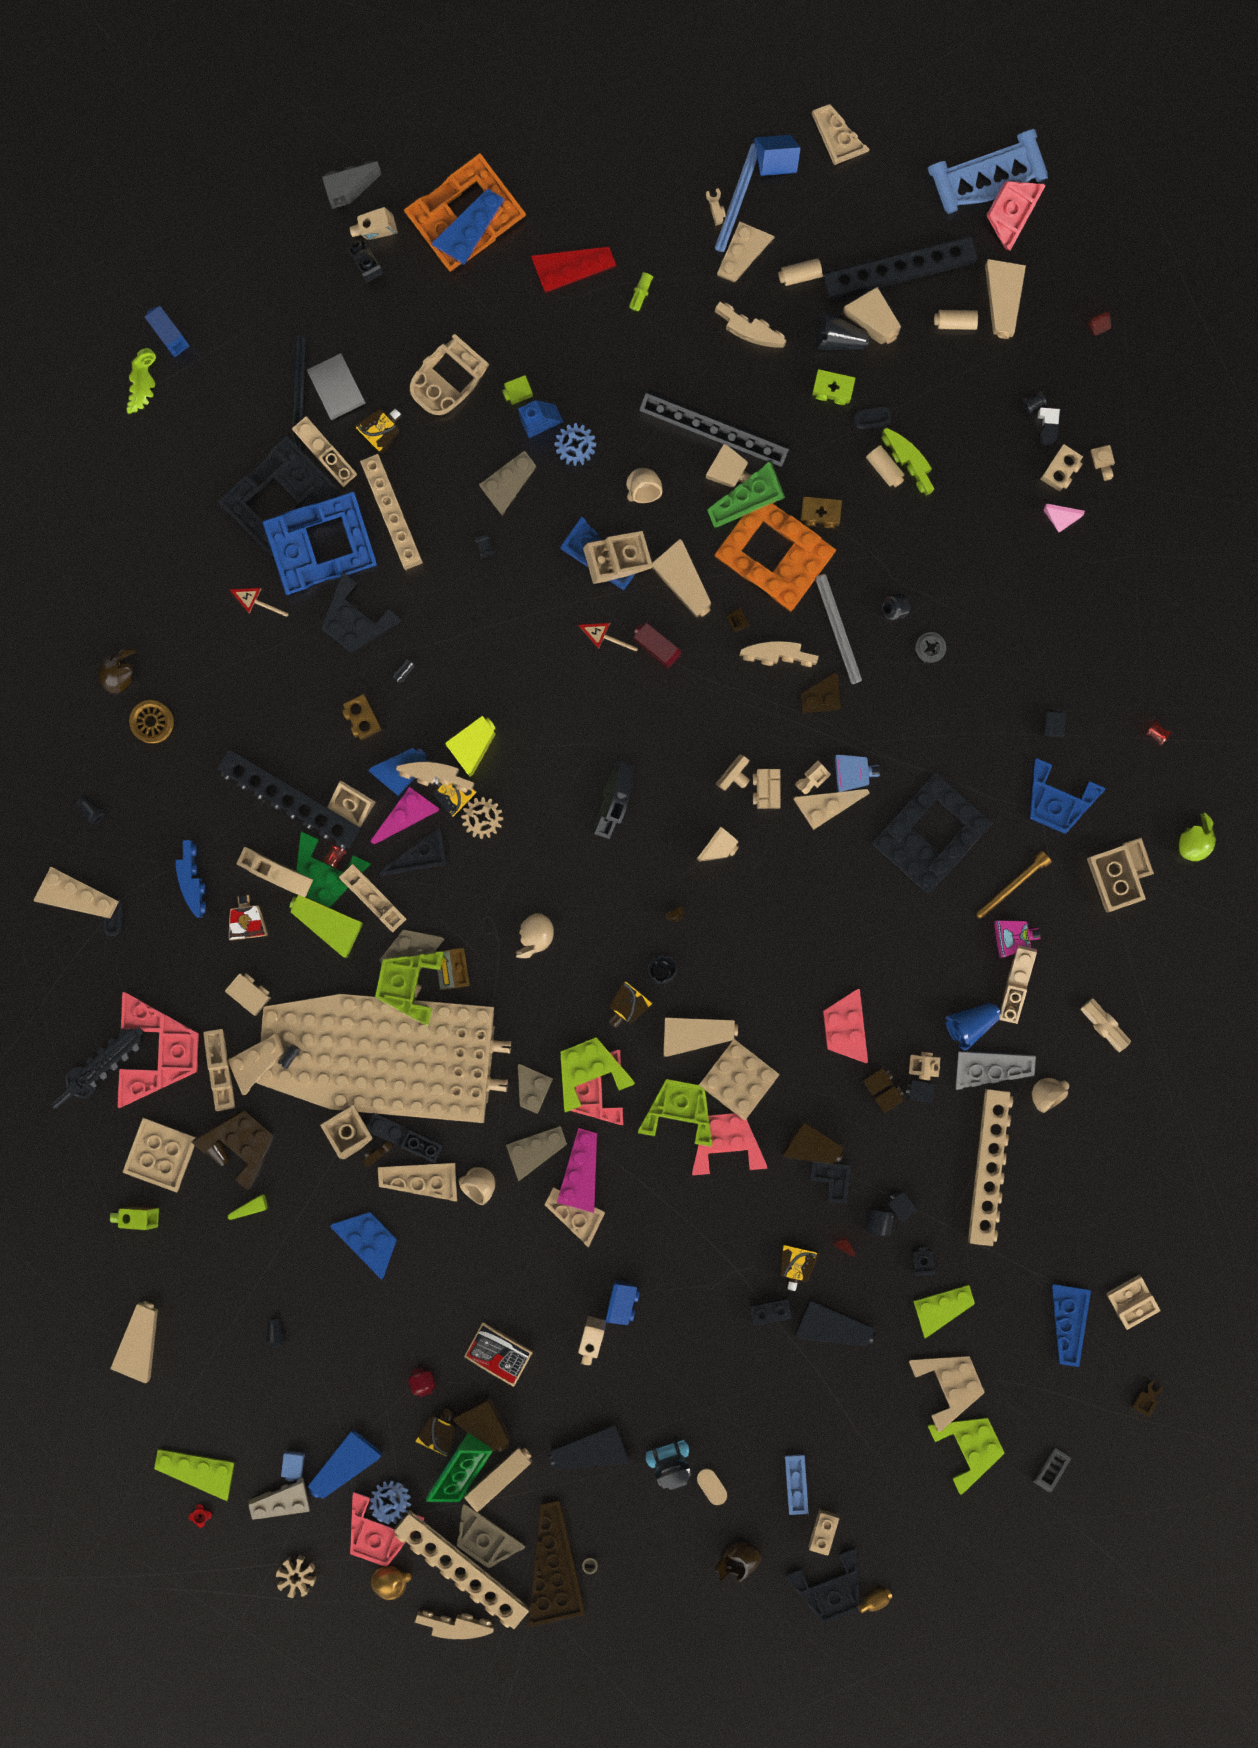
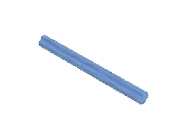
[715,143,757,252]

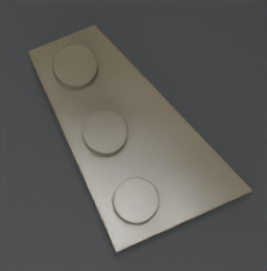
[479,451,536,516]
[506,1126,567,1181]
[249,1477,310,1520]

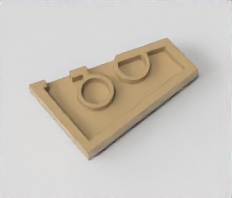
[228,1035,285,1095]
[545,1187,605,1247]

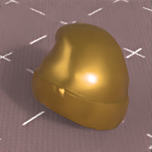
[371,1566,411,1600]

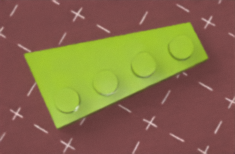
[154,1449,235,1501]

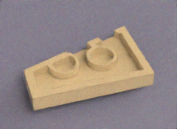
[811,104,870,165]
[717,222,775,283]

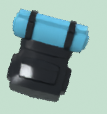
[646,1440,691,1490]

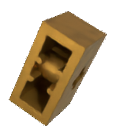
[801,497,842,528]

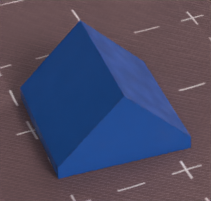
[754,135,801,176]

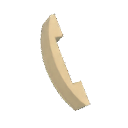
[339,864,406,932]

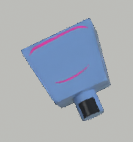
[835,755,880,792]

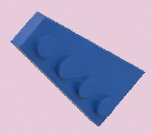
[560,517,635,591]

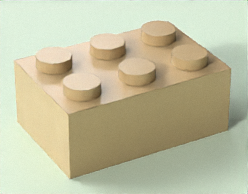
[1087,845,1146,912]

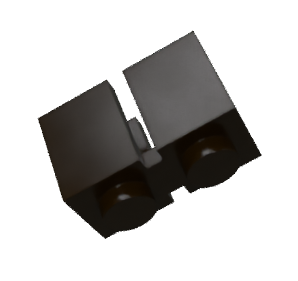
[862,1068,904,1113]

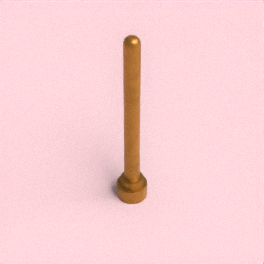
[977,851,1052,918]

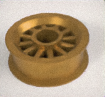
[129,700,174,743]

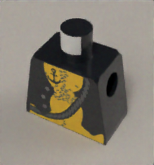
[433,778,478,819]

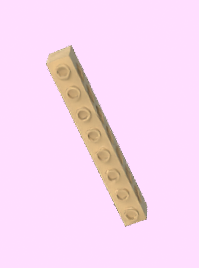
[968,1089,1013,1246]
[394,1510,529,1629]

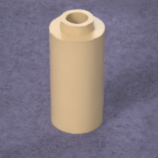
[778,258,823,286]
[934,310,978,330]
[866,445,905,488]

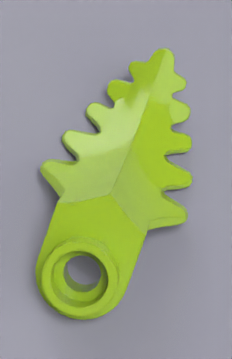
[126,348,156,414]

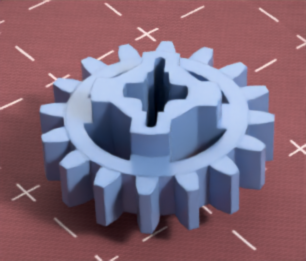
[555,423,596,466]
[369,1481,411,1524]

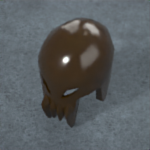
[98,649,136,693]
[715,1542,761,1582]

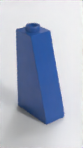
[518,400,563,438]
[308,1429,383,1499]

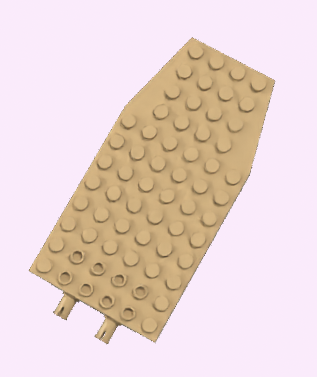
[257,994,511,1123]

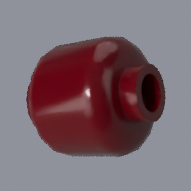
[408,1367,436,1398]

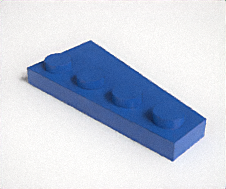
[431,189,504,265]
[1052,1284,1091,1367]

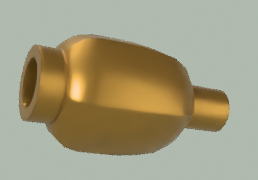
[858,1588,892,1613]

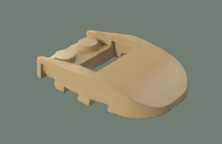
[410,334,489,415]

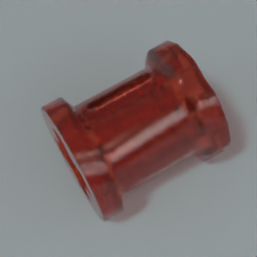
[1146,721,1171,746]
[323,844,347,868]

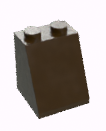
[782,1121,844,1164]
[453,1396,511,1452]

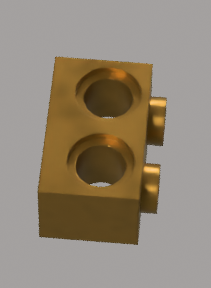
[342,694,382,740]

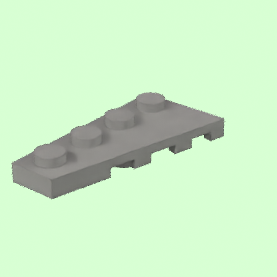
[955,1051,1036,1090]

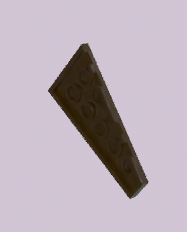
[529,1499,585,1627]

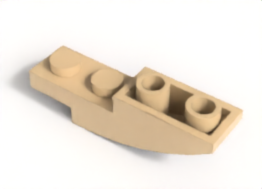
[715,302,786,347]
[292,417,358,487]
[740,642,818,667]
[396,762,474,793]
[237,847,313,897]
[999,945,1037,1024]
[415,1610,495,1639]

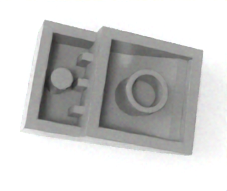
[307,353,366,420]

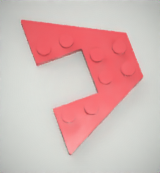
[118,992,199,1108]

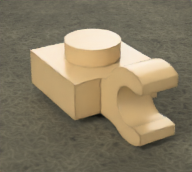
[706,188,726,226]
[1091,445,1115,481]
[795,761,831,794]

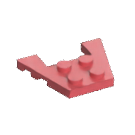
[570,1050,623,1125]
[692,1113,767,1175]
[350,1492,424,1567]

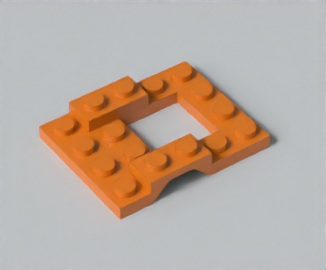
[404,154,526,272]
[714,503,836,612]

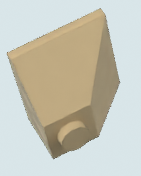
[697,827,739,862]
[320,1105,373,1159]

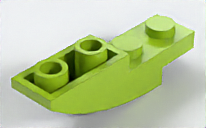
[881,428,934,496]

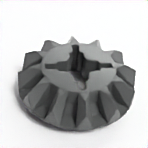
[915,632,946,663]

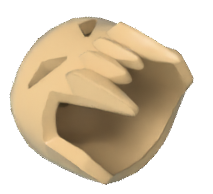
[516,913,554,958]

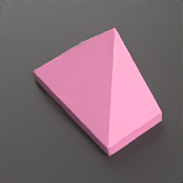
[1044,504,1084,532]

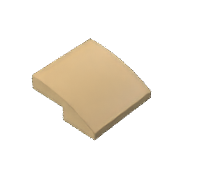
[1106,1275,1160,1330]

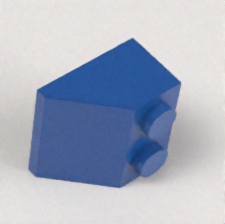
[605,1280,640,1325]

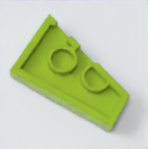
[913,1284,975,1338]

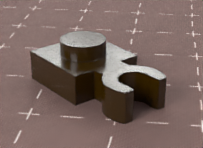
[665,906,685,923]
[363,1141,394,1168]
[1132,1380,1163,1418]

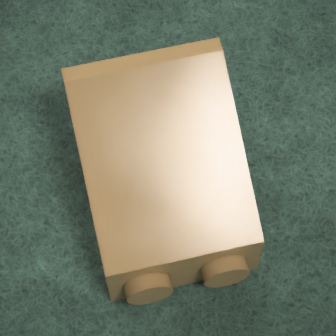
[842,287,901,344]

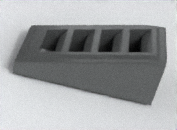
[1033,1448,1071,1492]

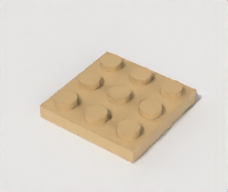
[699,1039,780,1120]
[123,1118,197,1192]

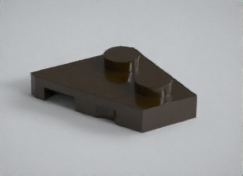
[801,673,841,714]

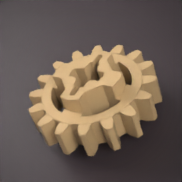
[461,797,503,839]

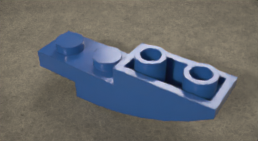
[176,840,206,917]

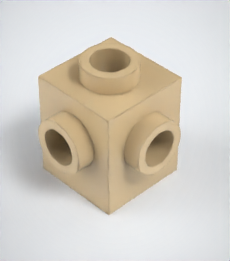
[909,1052,940,1080]

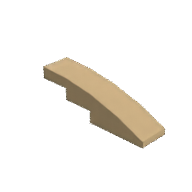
[203,1029,235,1111]

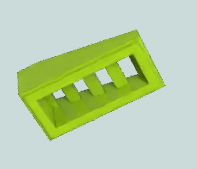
[228,1194,268,1220]

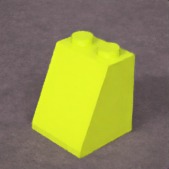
[445,716,496,777]

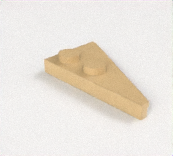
[793,789,870,830]

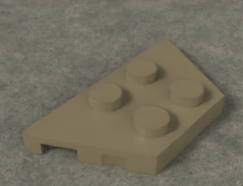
[380,930,445,970]
[457,1503,526,1568]

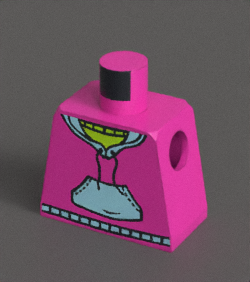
[994,921,1041,957]

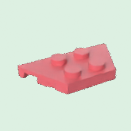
[986,181,1046,250]
[823,989,868,1063]

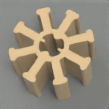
[276,1555,316,1598]

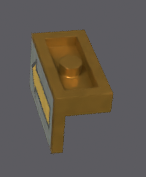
[435,948,470,990]

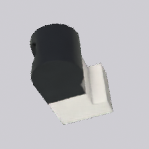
[1038,408,1060,446]

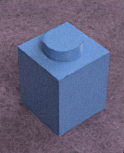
[281,1451,305,1481]

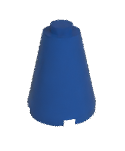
[945,1003,1001,1050]

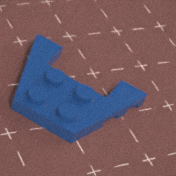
[1030,758,1105,834]

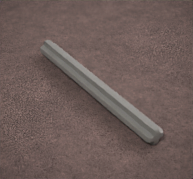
[815,574,862,684]

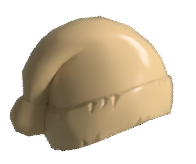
[626,468,662,503]
[1032,1078,1069,1113]
[458,1167,495,1205]

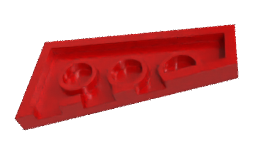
[531,247,616,293]

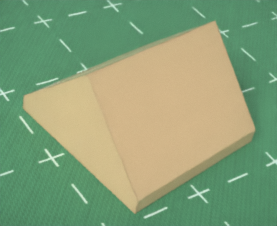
[327,781,376,827]

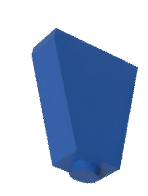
[145,306,189,357]
[368,748,429,796]

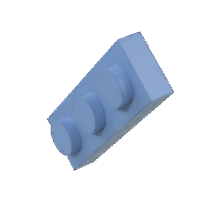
[785,1454,809,1515]

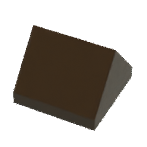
[727,608,750,633]

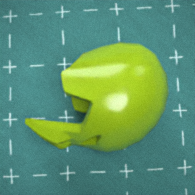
[1179,813,1216,861]

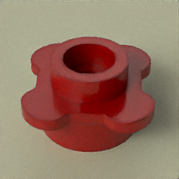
[189,1504,212,1528]

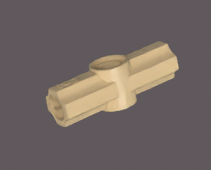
[1080,998,1131,1052]

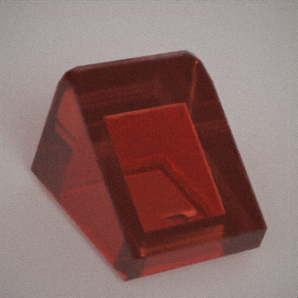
[1088,312,1111,336]

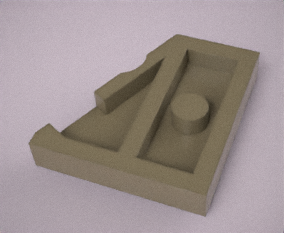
[518,1064,553,1114]

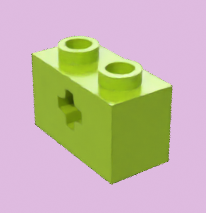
[812,369,855,405]

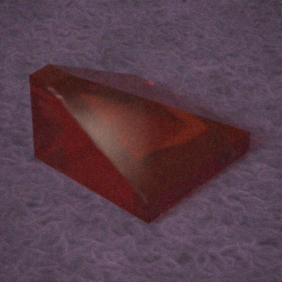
[834,1238,855,1257]

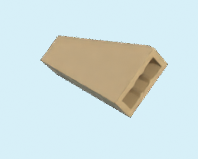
[985,259,1026,339]
[652,539,711,618]
[664,1018,738,1057]
[110,1301,158,1383]
[464,1446,532,1512]

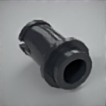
[391,658,415,683]
[278,1044,301,1069]

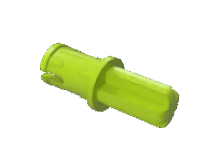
[629,272,653,311]

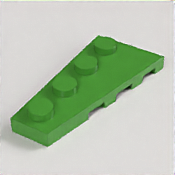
[708,461,785,528]

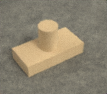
[716,754,750,790]

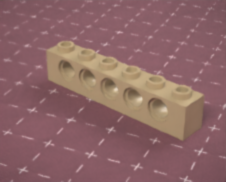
[360,454,423,570]

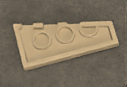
[34,867,119,918]
[378,1163,457,1202]

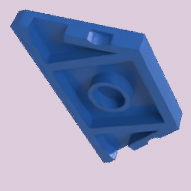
[330,1212,397,1280]

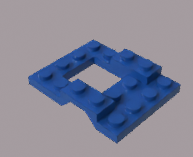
[262,491,377,595]

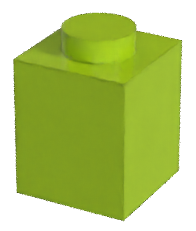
[502,376,533,405]

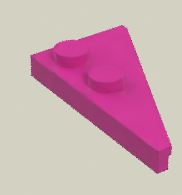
[370,787,440,844]

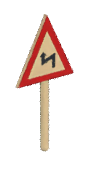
[230,588,288,616]
[578,623,638,651]

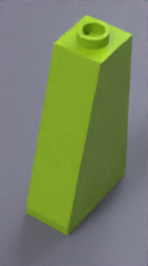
[289,895,363,958]

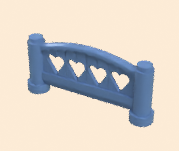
[927,129,1048,214]

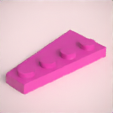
[557,1128,597,1213]

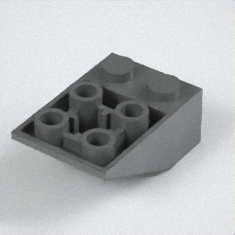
[322,160,381,209]

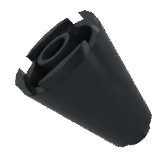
[815,312,870,350]

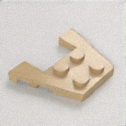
[909,1356,985,1432]

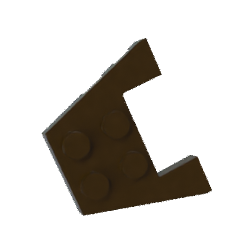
[191,1110,273,1190]

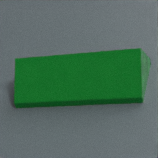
[426,1433,492,1502]

